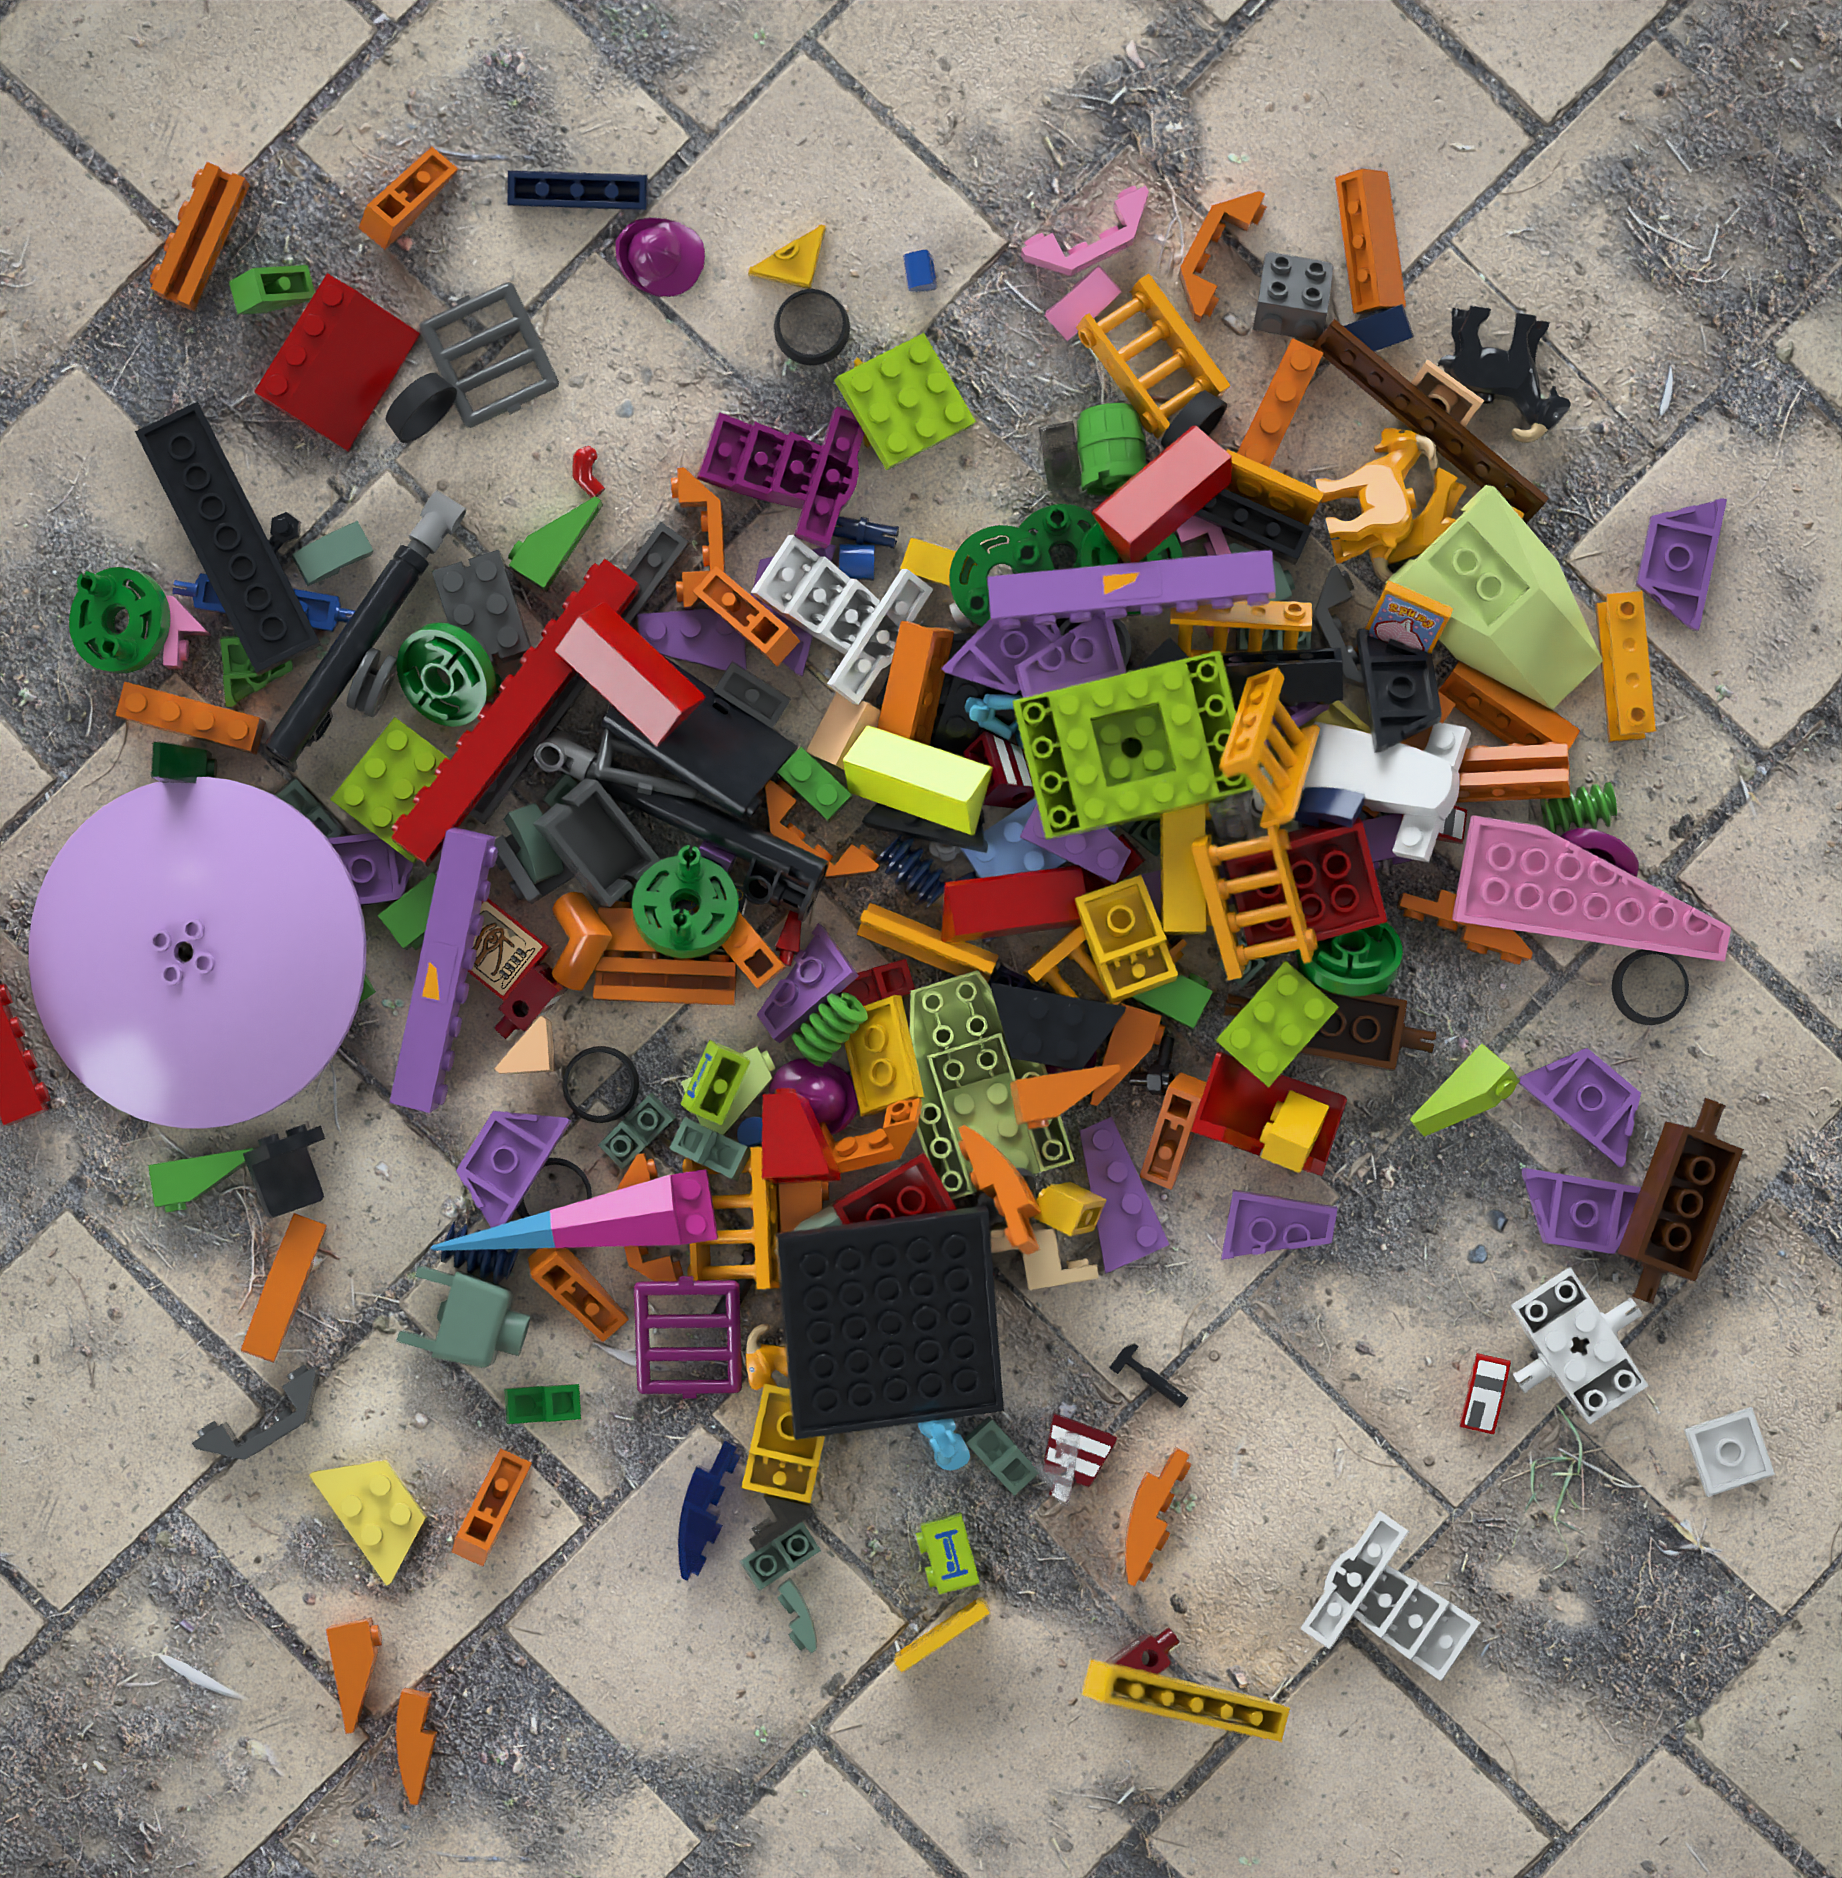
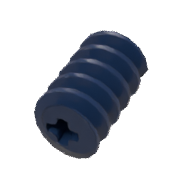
[875,835,953,910]
[441,1221,520,1285]

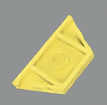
[309,1460,427,1586]

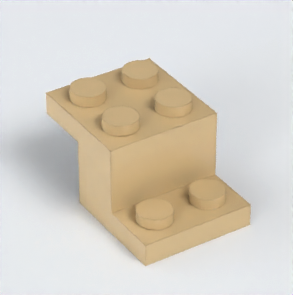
[990,1222,1099,1290]

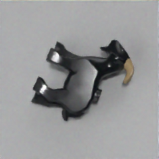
[1438,306,1571,443]

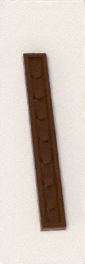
[1311,319,1549,524]

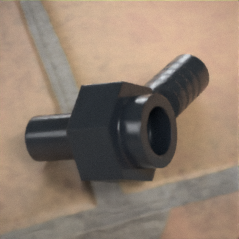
[268,512,301,555]
[1130,1036,1175,1096]

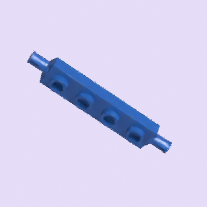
[172,573,356,632]

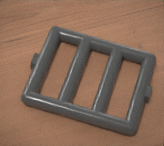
[419,282,559,428]
[594,704,699,798]

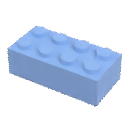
[960,797,1117,878]

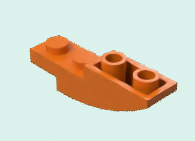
[1396,889,1533,965]
[958,1125,1041,1255]
[1125,1446,1191,1587]

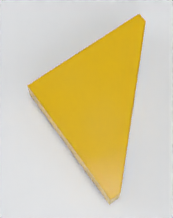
[748,224,826,289]

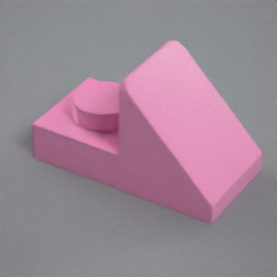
[163,595,211,670]

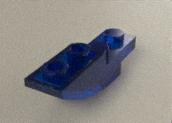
[678,1439,741,1581]

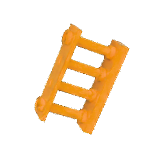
[1076,273,1231,440]
[1595,591,1656,743]
[1170,601,1312,658]
[1220,667,1320,829]
[1191,825,1317,981]
[1023,923,1187,1005]
[682,1147,781,1289]

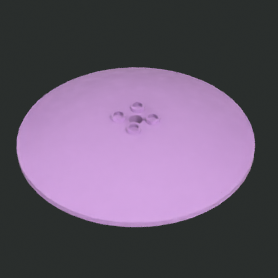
[29,777,366,1129]

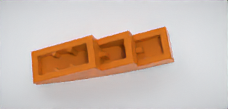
[241,1213,327,1363]

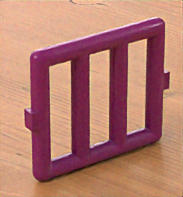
[634,1276,742,1399]

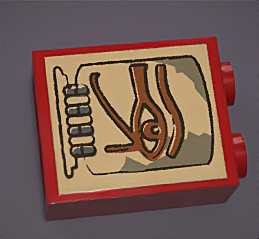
[467,898,552,1001]

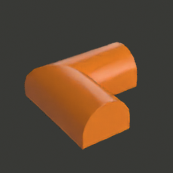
[552,892,613,991]

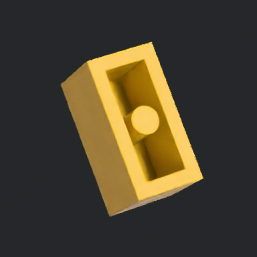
[1260,1090,1329,1173]
[1034,1181,1107,1236]

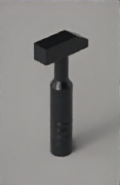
[1109,1343,1189,1408]

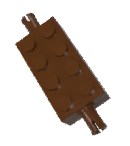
[1224,975,1436,1071]
[1617,1098,1744,1304]

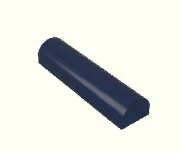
[507,170,648,210]

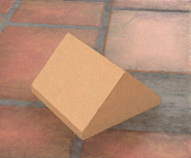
[1411,360,1484,427]
[806,692,881,773]
[494,1015,555,1075]

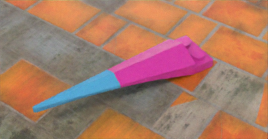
[430,1169,718,1251]

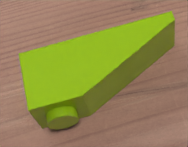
[1409,1043,1520,1137]

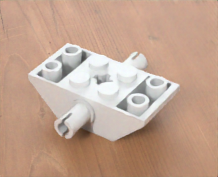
[1511,1267,1648,1425]

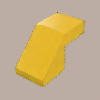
[899,538,977,588]

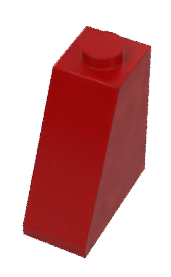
[762,1088,841,1185]

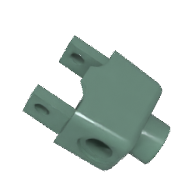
[396,1266,530,1368]

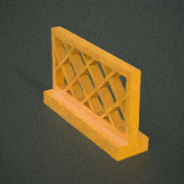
[856,902,999,983]

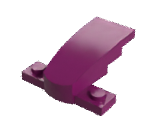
[696,406,864,549]

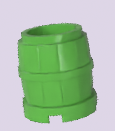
[1076,403,1147,496]

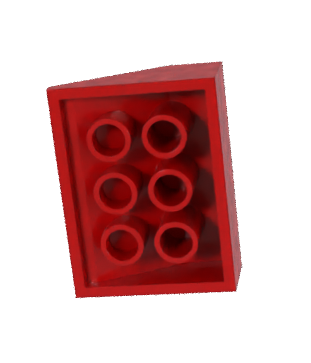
[254,273,421,452]
[1222,817,1388,947]
[832,1152,995,1276]

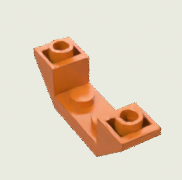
[1178,191,1267,323]
[671,468,726,611]
[765,779,880,879]
[819,1097,922,1173]
[616,1153,684,1281]

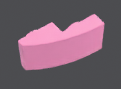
[1044,265,1121,341]

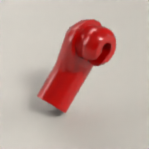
[572,446,605,498]

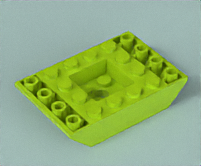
[1012,651,1254,839]

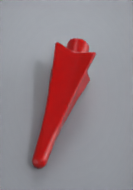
[775,911,802,967]

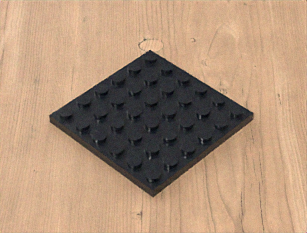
[775,1206,1004,1440]

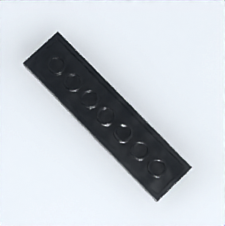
[135,401,321,676]

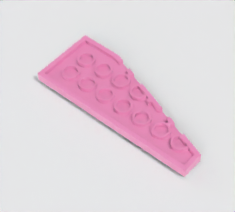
[1452,815,1731,962]

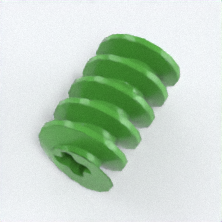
[1540,782,1617,834]
[792,992,868,1066]

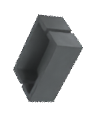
[432,550,531,667]
[533,779,661,907]

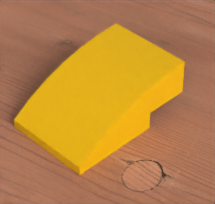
[1075,875,1178,1004]
[741,1384,825,1504]

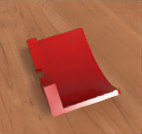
[1191,1052,1347,1176]

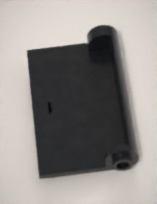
[601,654,797,820]

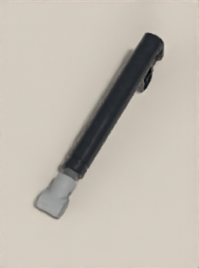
[263,490,467,772]
[534,730,829,922]

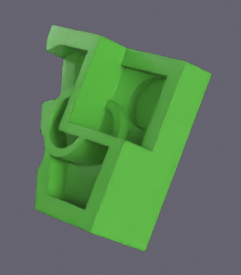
[220,636,293,707]

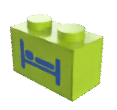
[680,1040,751,1125]
[915,1512,980,1595]

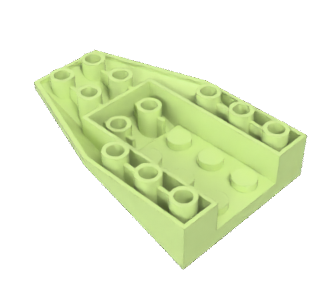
[1385,485,1603,710]
[910,970,1075,1200]

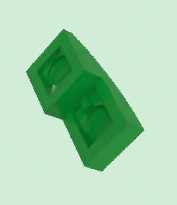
[504,1384,581,1424]

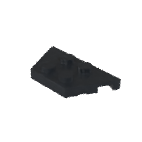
[1356,628,1442,753]
[930,639,1022,758]
[862,803,988,853]
[991,983,1126,1070]

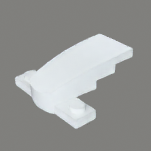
[751,535,933,705]
[1303,721,1471,862]
[1300,1511,1481,1681]

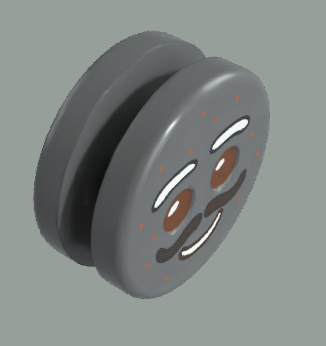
[346,648,397,717]

